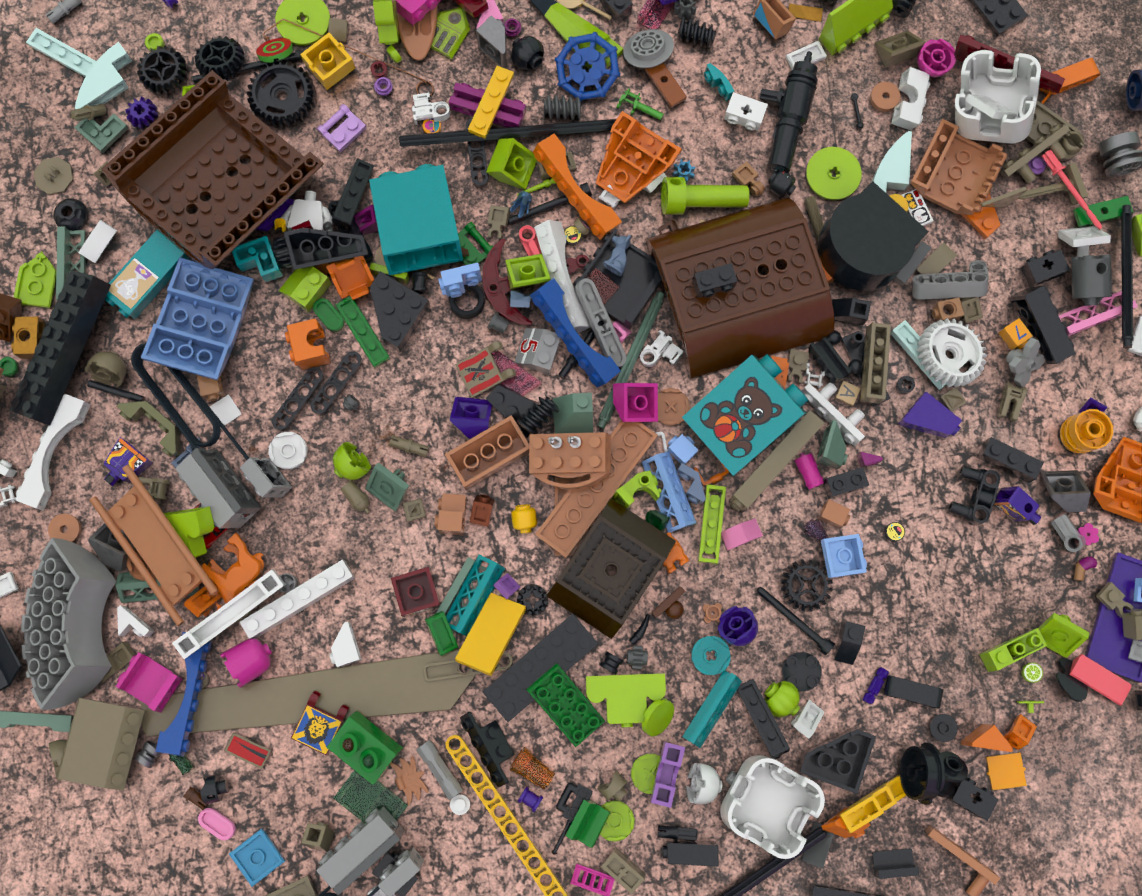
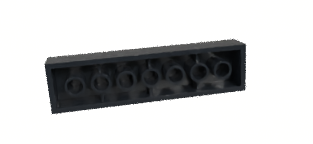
[9,270,111,426]

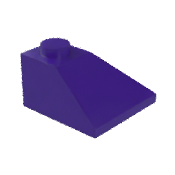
[450,396,493,439]

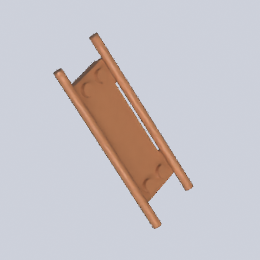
[89,464,218,626]

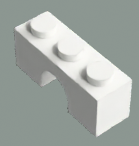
[891,67,930,131]

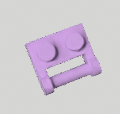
[316,104,366,153]

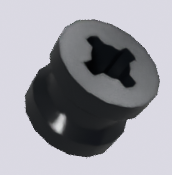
[599,652,623,675]

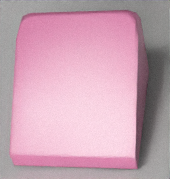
[613,321,632,344]

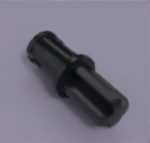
[657,825,698,841]

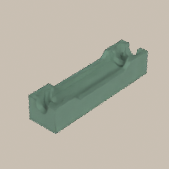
[0,710,74,732]

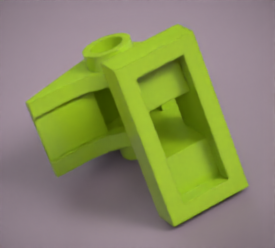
[612,470,662,509]

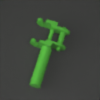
[616,89,664,120]

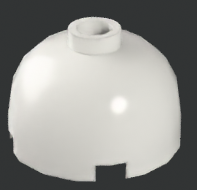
[686,763,722,805]

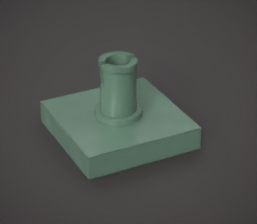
[365,462,410,512]

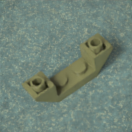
[116,401,181,457]

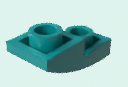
[704,63,735,101]

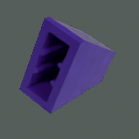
[898,392,962,438]

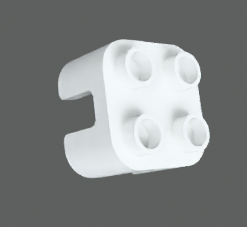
[955,50,1041,144]
[720,755,825,859]

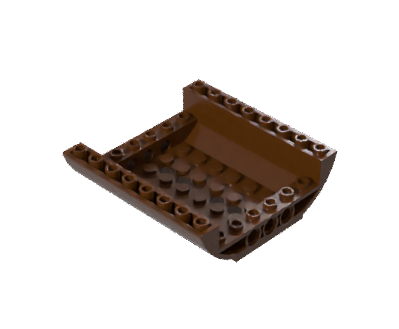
[102,70,324,269]
[645,198,834,379]

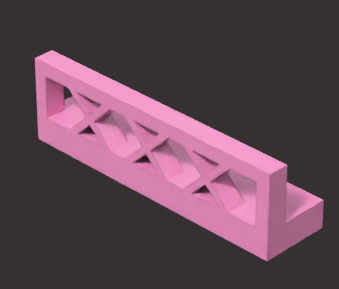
[1059,291,1138,336]

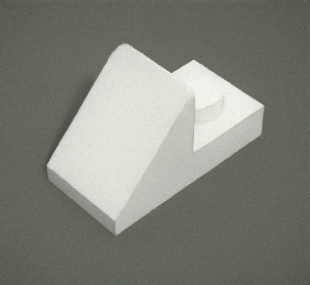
[117,605,155,637]
[791,699,824,739]

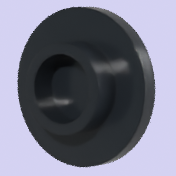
[929,714,958,742]

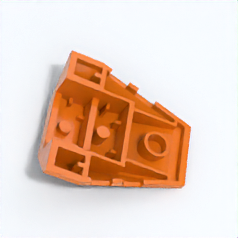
[596,111,682,203]
[1093,436,1142,523]

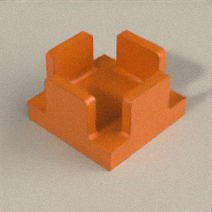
[325,256,374,300]

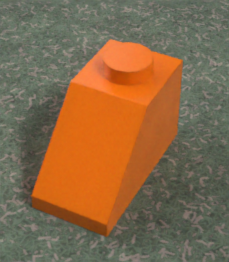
[821,806,870,838]

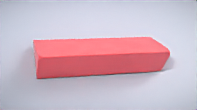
[1069,654,1132,706]

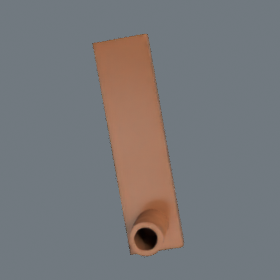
[925,824,1000,896]

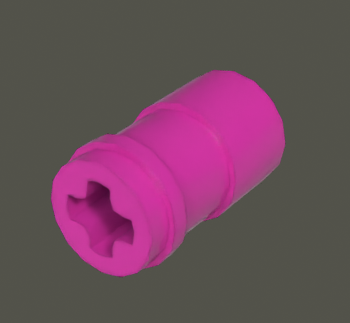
[794,452,824,490]

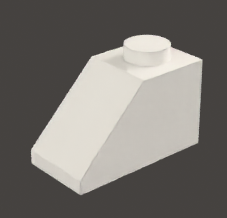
[330,622,362,667]

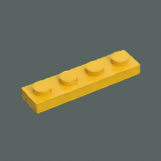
[468,66,514,139]

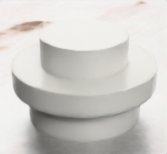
[450,794,470,815]

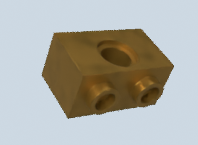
[11,316,45,358]

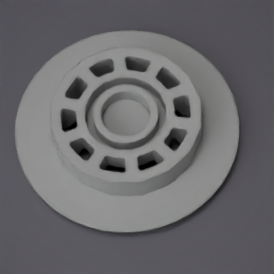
[623,29,674,68]

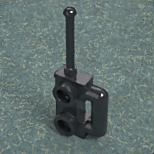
[552,783,593,855]

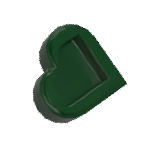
[645,510,670,532]

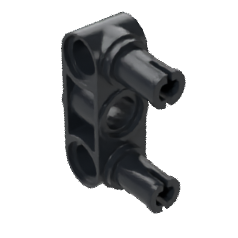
[948,465,1000,525]

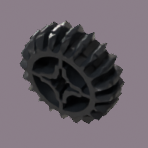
[194,35,245,81]
[137,45,188,96]
[780,559,833,612]

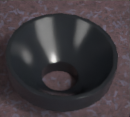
[53,198,89,231]

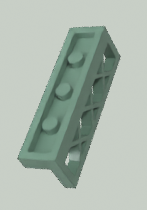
[56,226,86,300]
[436,557,487,634]
[115,572,200,603]

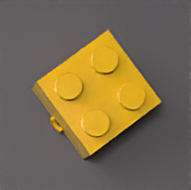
[300,32,355,90]

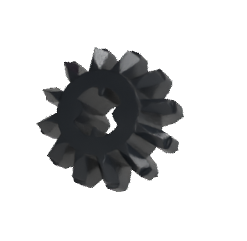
[272,236,293,269]

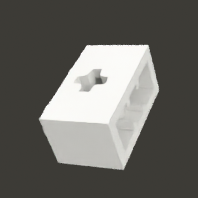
[724,92,768,131]

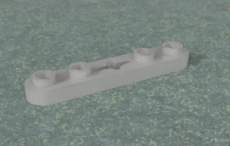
[575,278,626,367]

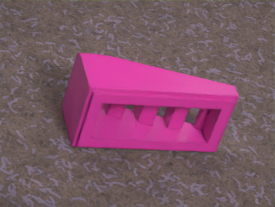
[570,863,615,896]

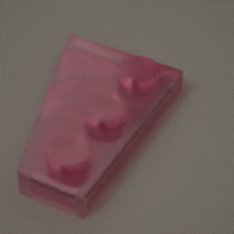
[492,351,542,396]

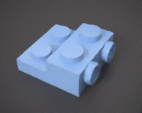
[438,263,482,298]
[821,534,867,578]

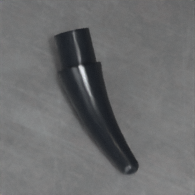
[629,614,650,645]

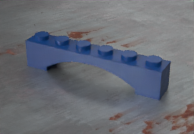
[530,278,621,388]
[155,632,212,757]

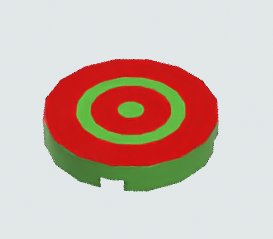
[256,38,293,63]

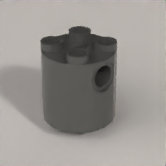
[1071,255,1112,306]

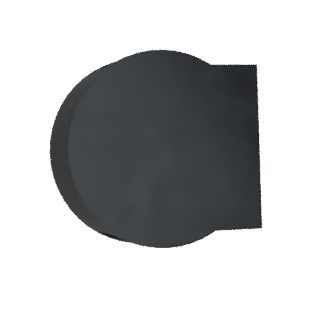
[817,181,929,291]

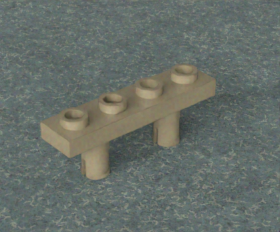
[1000,124,1070,183]

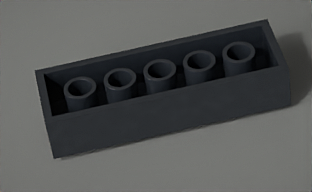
[482,614,599,722]

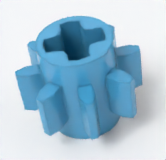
[672,159,695,184]

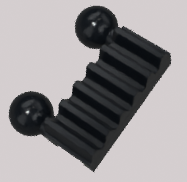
[808,330,864,383]

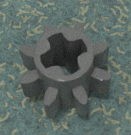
[674,0,696,20]
[627,645,648,670]

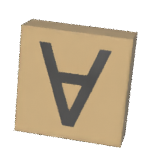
[835,381,861,406]

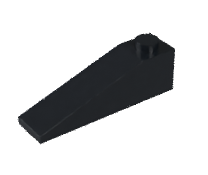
[284,228,368,270]

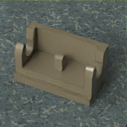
[601,847,646,894]

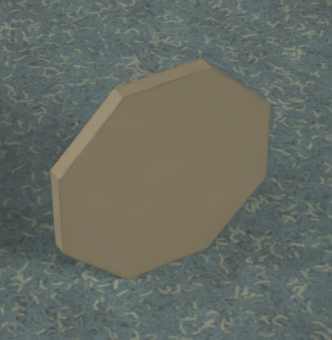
[34,157,73,195]

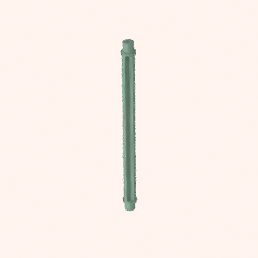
[596,291,665,430]

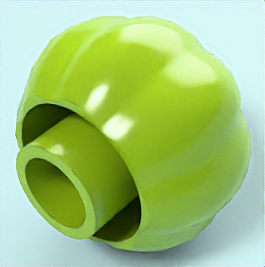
[764,681,800,718]

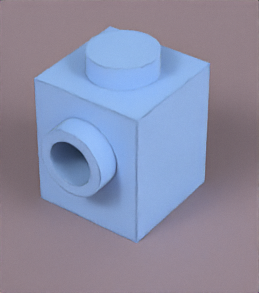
[668,434,698,464]

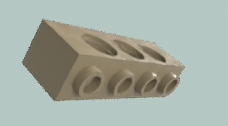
[860,322,891,404]

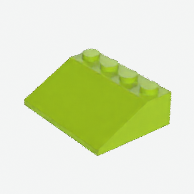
[819,0,893,55]

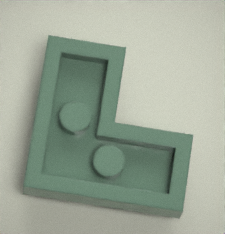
[74,113,129,154]

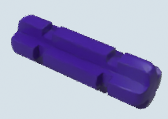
[863,667,889,705]

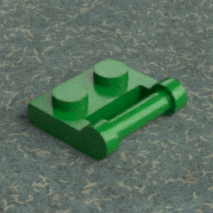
[458,222,493,265]

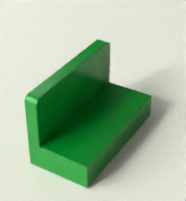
[566,800,610,848]

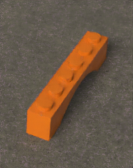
[533,133,622,240]

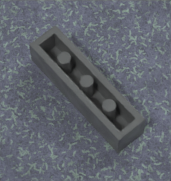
[893,241,932,287]

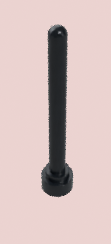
[508,182,592,225]
[757,587,835,656]

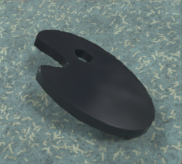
[1056,658,1088,702]

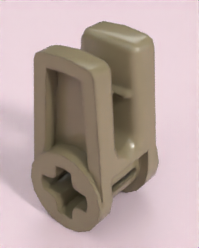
[997,382,1027,422]
[138,477,170,500]

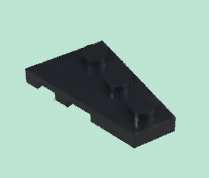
[486,384,540,438]

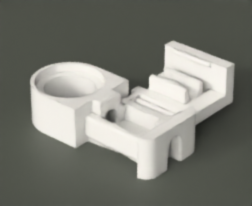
[412,93,450,125]
[640,330,684,367]

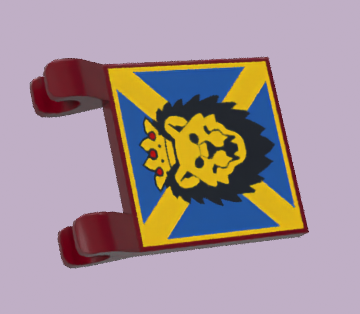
[291,691,349,755]

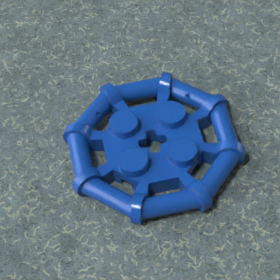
[554,32,621,102]

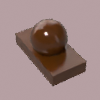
[651,587,685,620]

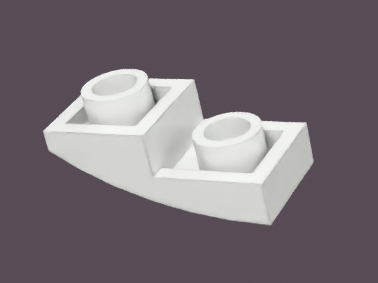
[78,220,118,263]

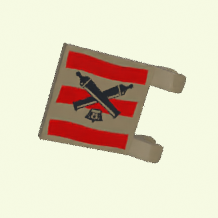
[455,341,516,398]

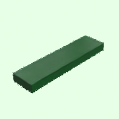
[335,296,391,368]

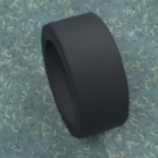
[449,285,485,319]

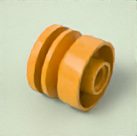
[1060,409,1113,454]

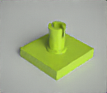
[1039,613,1089,658]

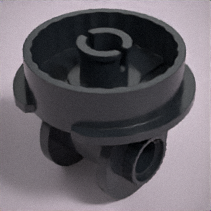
[900,743,968,805]

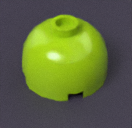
[333,442,371,480]

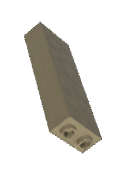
[729,410,825,513]

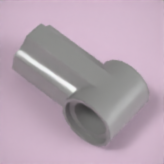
[1051,514,1086,552]

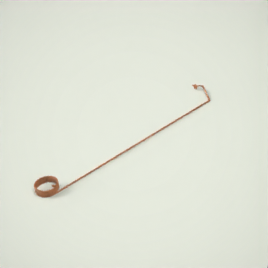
[263,19,434,96]

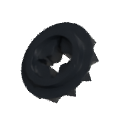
[517,584,548,616]

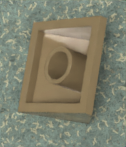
[875,30,925,68]

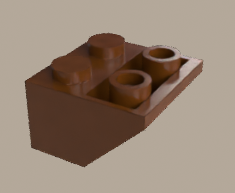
[0,293,22,342]

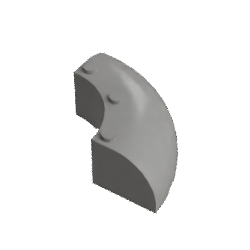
[21,538,117,710]

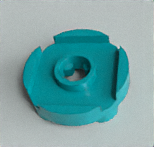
[691,636,731,675]

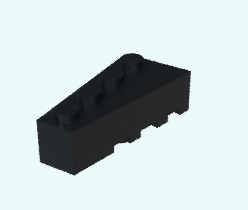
[1008,285,1076,364]

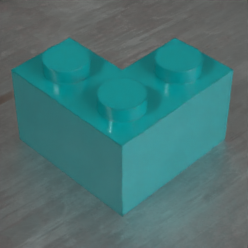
[232,236,283,282]

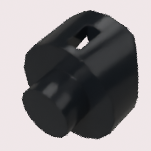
[200,774,229,804]

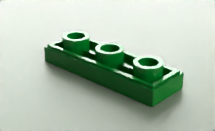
[1073,196,1134,228]

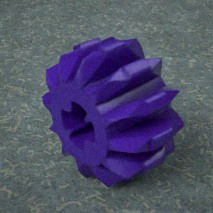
[125,96,159,130]

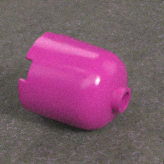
[220,638,272,688]

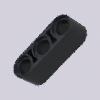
[884,675,944,709]

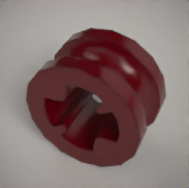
[370,61,388,79]

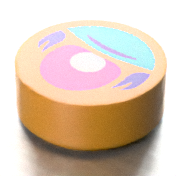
[422,118,441,134]

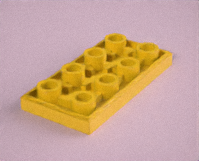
[455,593,526,676]

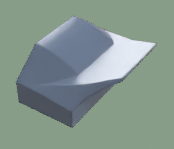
[510,289,533,308]

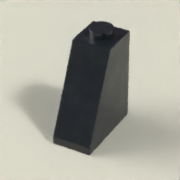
[662,841,719,867]

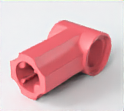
[519,225,542,256]

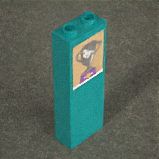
[105,230,190,320]

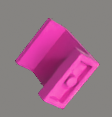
[115,652,183,713]

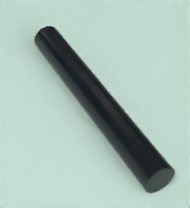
[87,380,145,402]

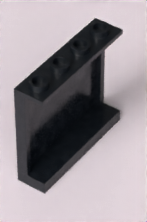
[573,228,663,329]

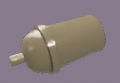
[340,480,370,514]

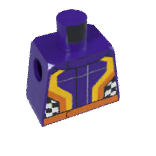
[104,437,153,486]
[994,486,1041,525]

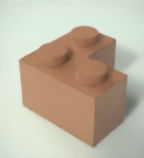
[434,493,467,536]

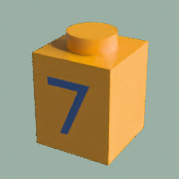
[999,318,1033,350]

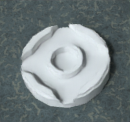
[268,432,308,470]

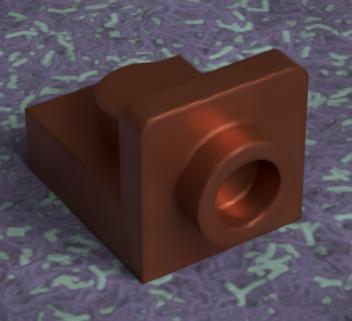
[469,494,495,527]

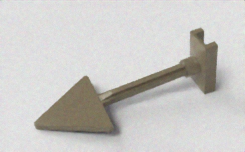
[981,162,1088,208]

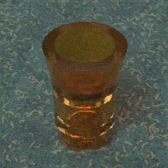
[509,747,555,789]

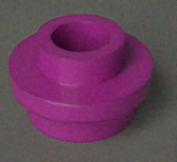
[504,18,521,37]

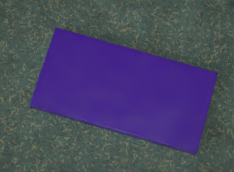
[1085,552,1142,683]

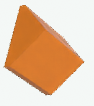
[960,724,1013,752]

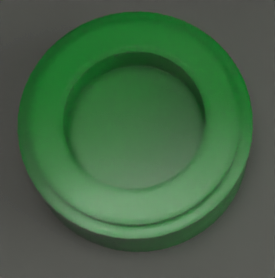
[0,357,19,377]

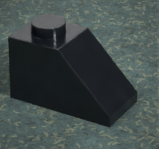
[833,621,866,665]

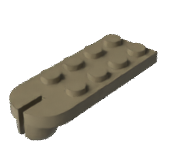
[1025,100,1084,161]

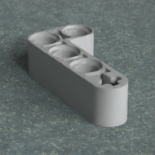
[912,260,989,300]

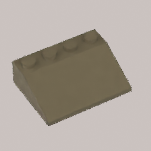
[57,697,145,791]

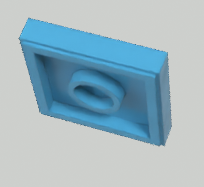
[229,828,286,887]

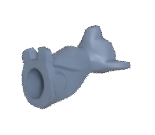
[603,235,631,276]

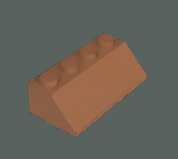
[445,415,529,490]

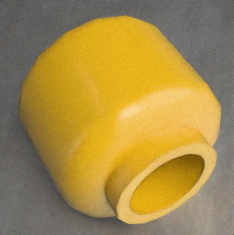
[511,504,537,533]

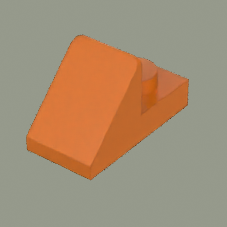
[184,583,223,618]

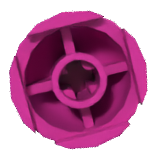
[917,39,956,78]

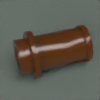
[183,787,208,811]

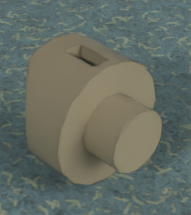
[597,770,627,801]

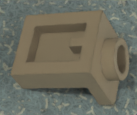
[960,297,983,323]

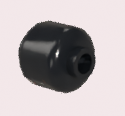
[768,170,796,198]

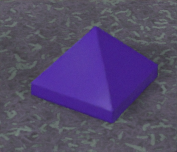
[1079,397,1107,413]

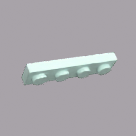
[26,28,96,77]
[890,320,947,390]

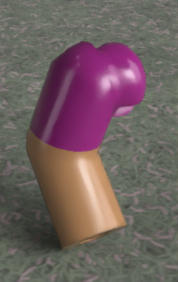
[1074,556,1097,581]

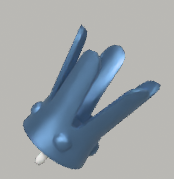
[510,191,532,218]

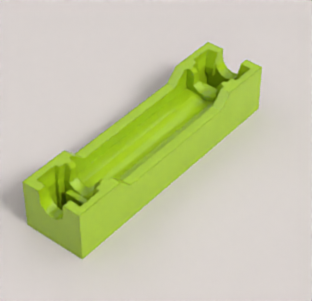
[697,484,726,565]

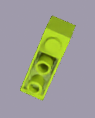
[979,628,1047,672]

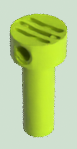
[661,177,749,215]

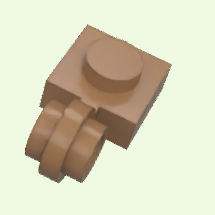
[732,161,765,197]

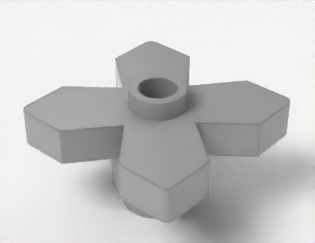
[1006,337,1045,387]

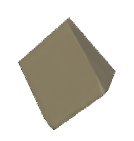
[328,18,349,43]

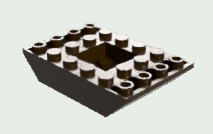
[546,498,676,639]

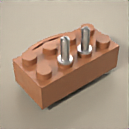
[529,432,611,489]

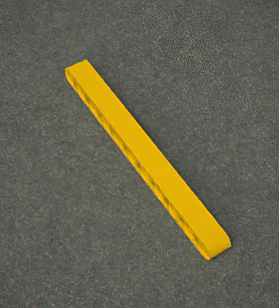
[446,735,569,896]

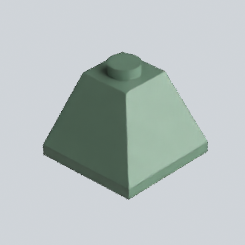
[553,393,593,434]
[816,420,848,469]

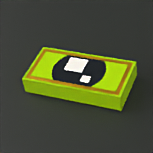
[369,263,409,284]

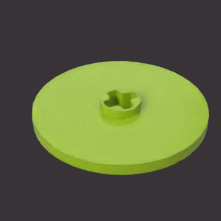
[275,0,330,46]
[806,147,862,201]

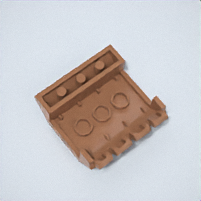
[910,119,1007,215]

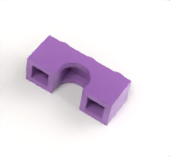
[650,742,685,808]

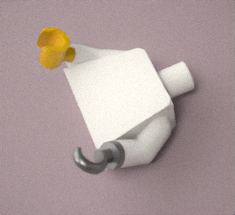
[274,191,333,232]

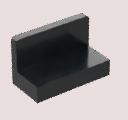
[872,848,919,879]

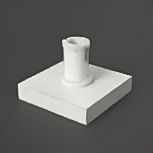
[1058,226,1111,257]

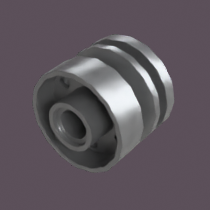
[1098,132,1142,177]

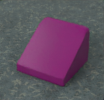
[857,452,883,468]

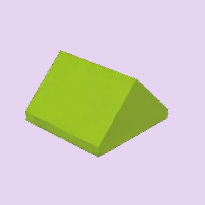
[505,254,551,289]

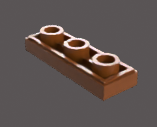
[644,63,687,108]

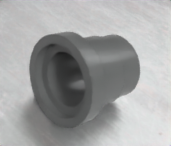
[487,312,509,334]

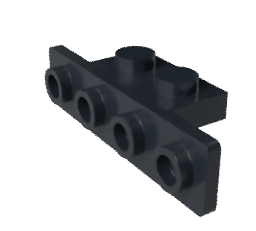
[460,712,515,788]

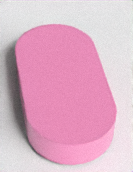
[198,808,236,840]

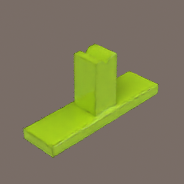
[1016,701,1044,713]

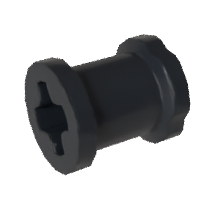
[411,272,428,295]

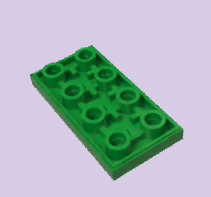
[526,663,605,747]

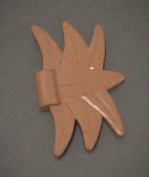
[391,756,428,805]

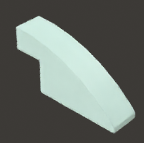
[75,42,132,109]
[871,131,912,193]

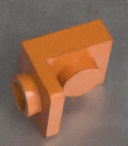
[1003,714,1037,750]

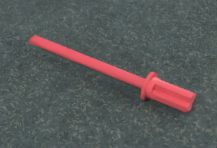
[1041,150,1102,229]

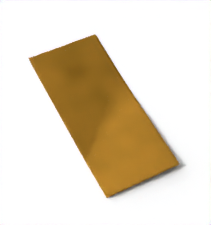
[789,3,823,22]

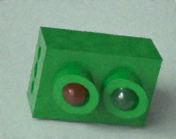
[326,711,403,785]

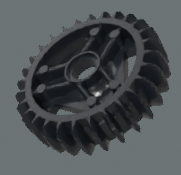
[247,60,316,129]

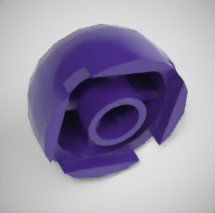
[718,606,758,646]

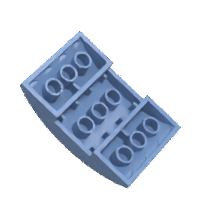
[141,257,254,380]

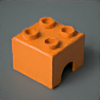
[285,319,331,370]

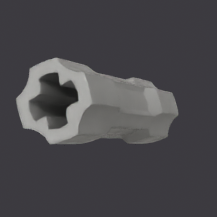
[416,740,463,800]

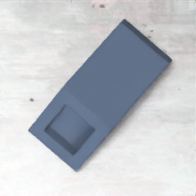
[677,463,706,505]

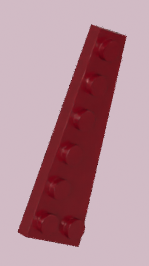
[954,35,1065,94]

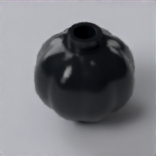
[511,36,544,71]

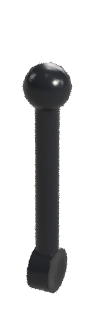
[851,93,864,129]

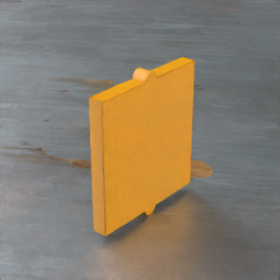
[986,752,1027,790]

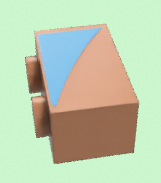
[753,0,796,40]

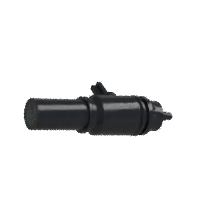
[759,51,818,173]

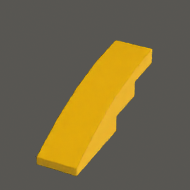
[839,775,907,833]

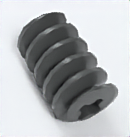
[544,95,581,120]

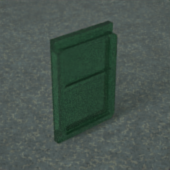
[333,770,408,823]

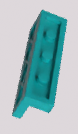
[446,554,505,637]
[682,670,742,748]

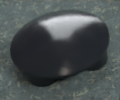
[782,652,822,692]

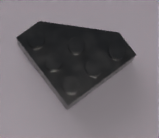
[370,271,430,352]
[796,728,876,794]

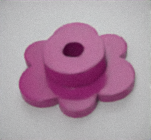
[1078,523,1099,546]

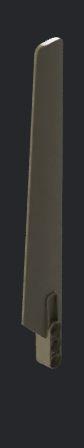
[141,649,513,737]

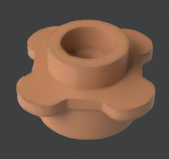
[703,603,722,623]

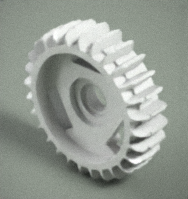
[916,318,987,388]

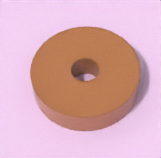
[870,82,901,112]
[48,514,82,543]

